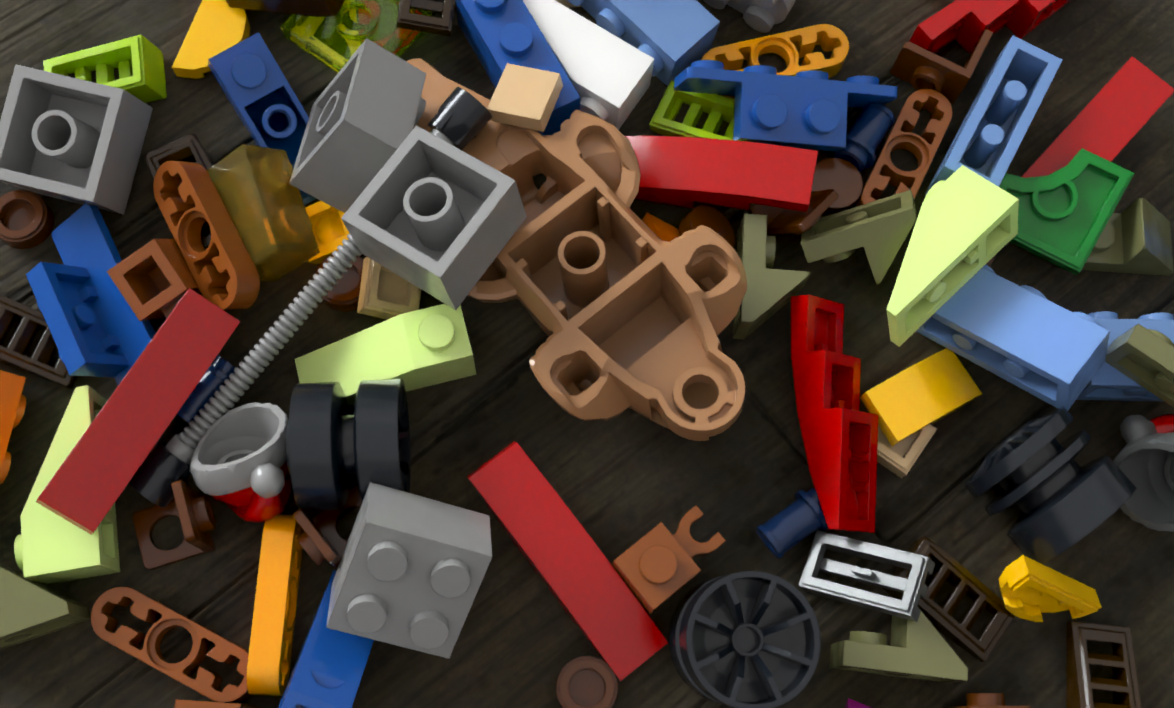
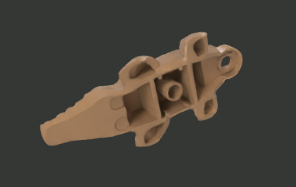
[406,58,747,441]

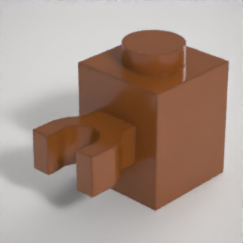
[107,238,202,321]
[612,505,726,615]

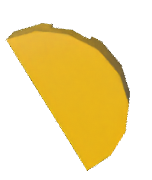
[172,0,251,79]
[999,555,1102,622]

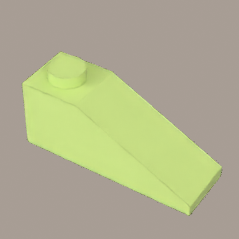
[886,165,1019,347]
[295,304,476,406]
[14,385,120,585]

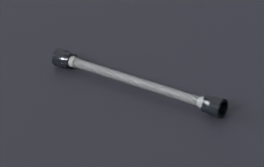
[129,87,492,507]

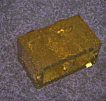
[207,144,320,282]

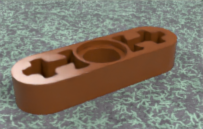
[856,89,953,207]
[153,161,260,310]
[91,587,250,703]

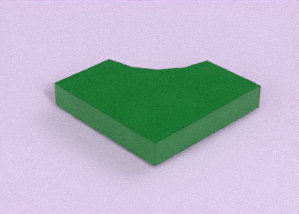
[999,148,1135,275]

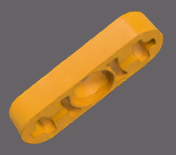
[701,24,849,99]
[247,514,304,696]

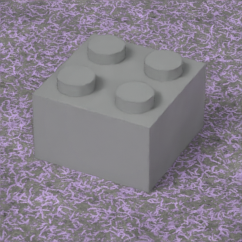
[289,38,426,213]
[0,64,153,215]
[341,125,527,310]
[326,482,493,659]

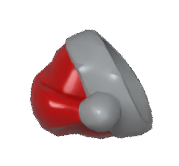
[190,402,292,523]

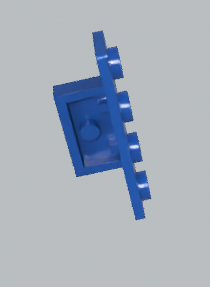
[674,60,898,151]
[26,204,156,385]

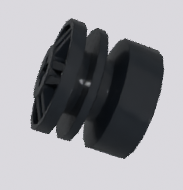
[964,406,1137,564]

